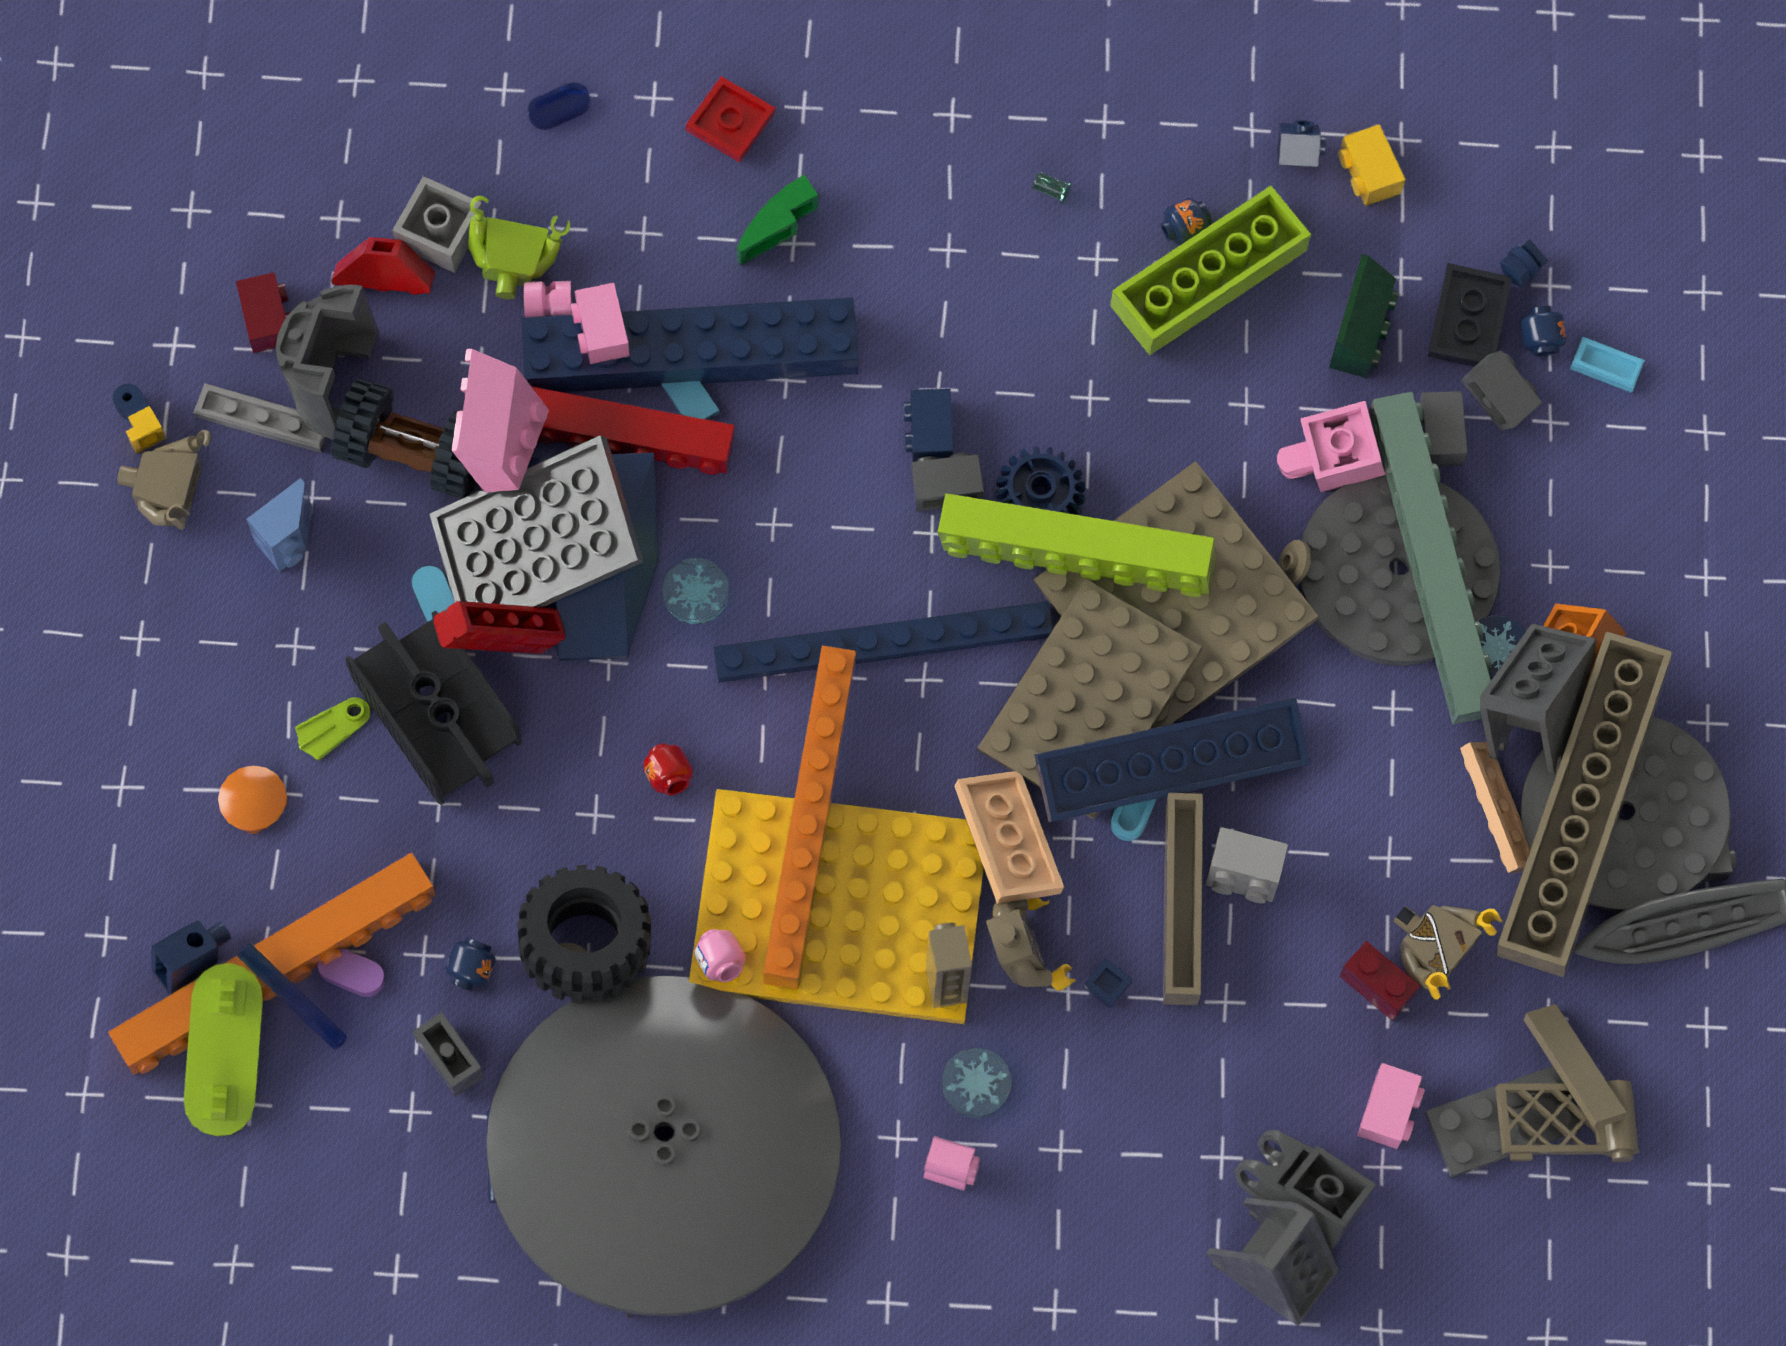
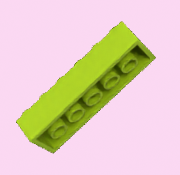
[1110,186,1311,355]

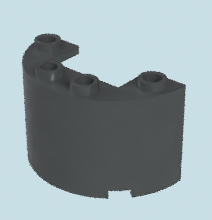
[276,285,379,440]

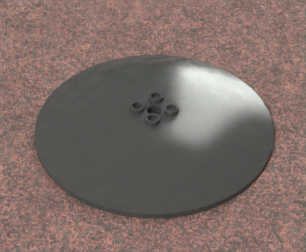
[487,976,841,1316]

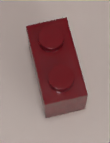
[236,272,291,353]
[1339,941,1420,1022]

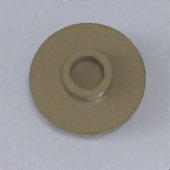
[1278,540,1311,586]

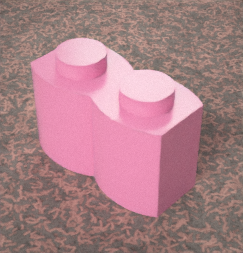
[924,1136,980,1191]

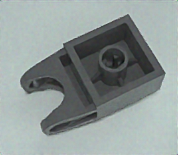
[1235,1130,1376,1251]

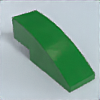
[737,175,818,265]

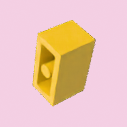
[1338,124,1405,206]

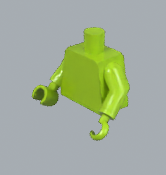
[468,195,570,300]

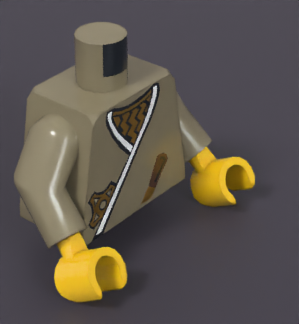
[986,897,1076,991]
[1393,905,1503,999]

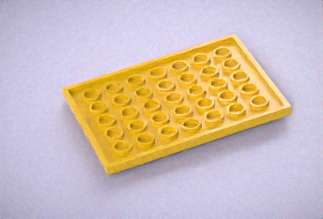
[689,789,984,1024]

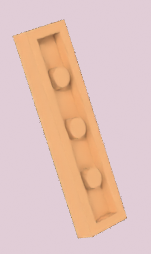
[1460,742,1530,873]

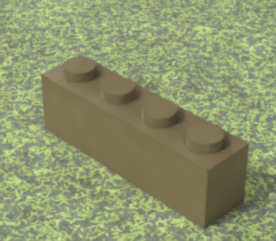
[926,923,972,1008]

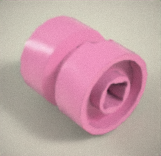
[524,281,573,318]

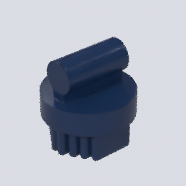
[1500,239,1548,287]

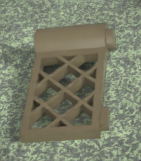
[1495,1080,1640,1162]

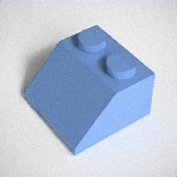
[247,478,312,572]

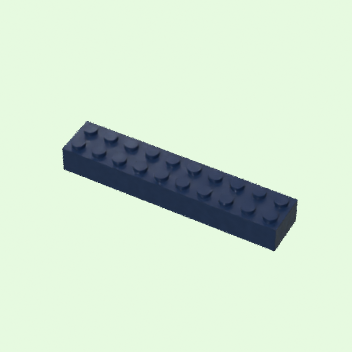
[521,297,858,392]

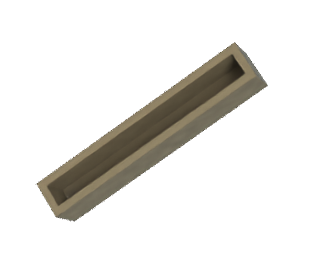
[1163,793,1203,1005]

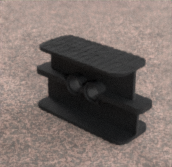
[345,611,522,805]

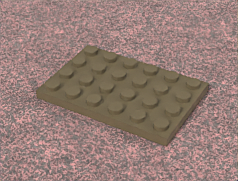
[977,579,1202,820]

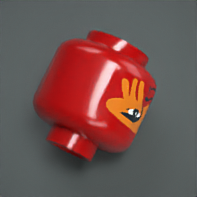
[643,743,693,796]

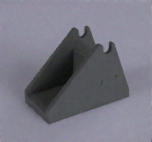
[1480,624,1596,774]
[1205,1198,1339,1326]

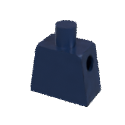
[151,921,231,995]

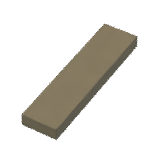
[1524,1004,1627,1129]

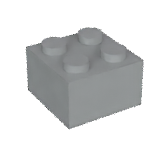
[392,176,484,273]
[1205,827,1288,903]

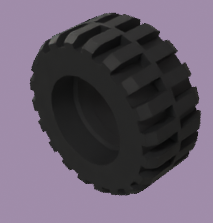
[517,864,651,1004]

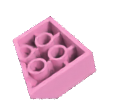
[452,349,549,492]

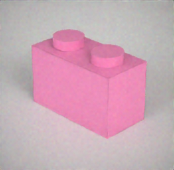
[570,283,630,364]
[1357,1063,1425,1149]

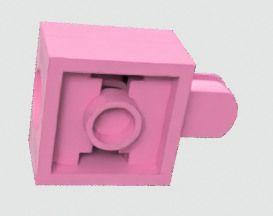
[1277,401,1385,492]

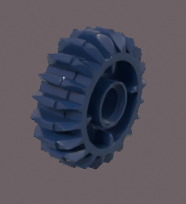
[995,445,1086,515]

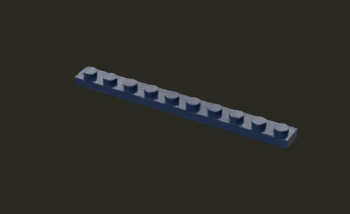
[714,601,1053,683]

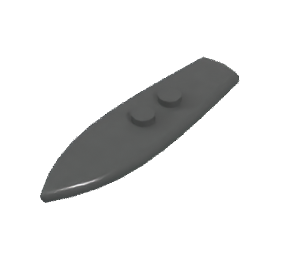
[1573,878,1786,964]

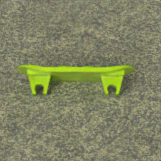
[184,963,263,1136]

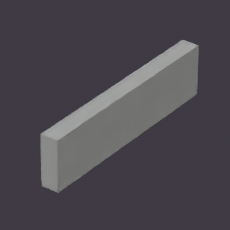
[193,383,327,453]

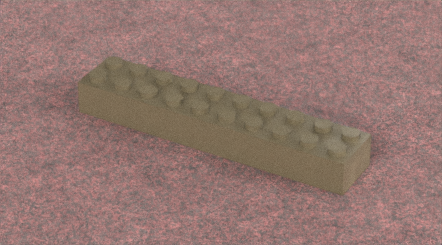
[1497,631,1672,978]

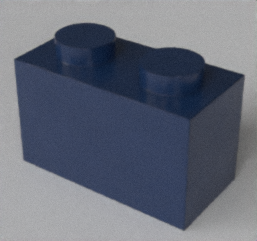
[904,389,953,462]

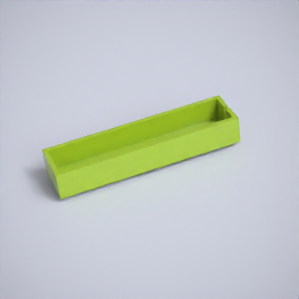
[938,493,1216,597]

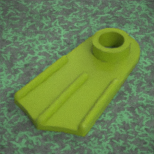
[295,697,371,761]

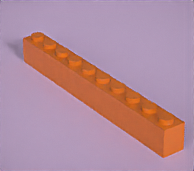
[763,646,856,989]
[108,852,436,1075]

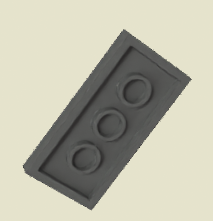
[1424,1066,1582,1179]

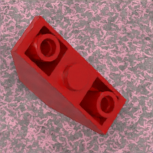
[331,237,435,295]

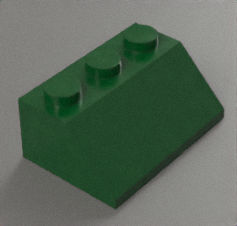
[1329,254,1399,378]

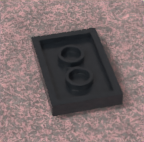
[1427,263,1512,367]

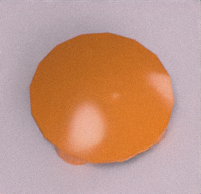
[218,765,288,834]

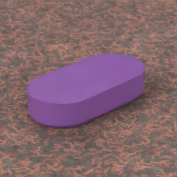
[317,948,385,997]

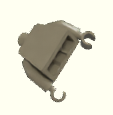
[117,430,211,530]

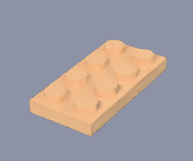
[954,771,1064,904]

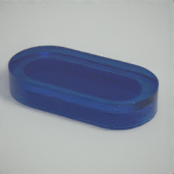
[528,82,590,130]

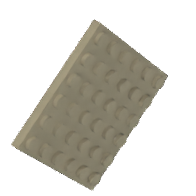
[1034,461,1319,728]

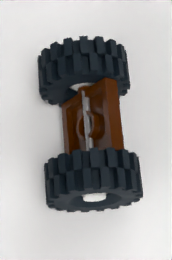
[332,379,475,499]

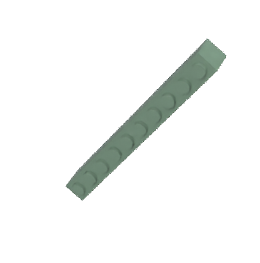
[1368,392,1492,725]

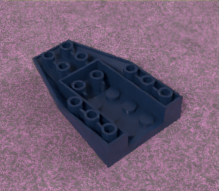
[527,453,658,661]

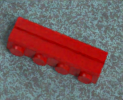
[433,601,566,654]

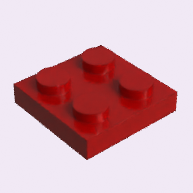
[685,76,776,163]

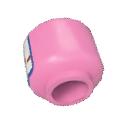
[695,929,746,982]

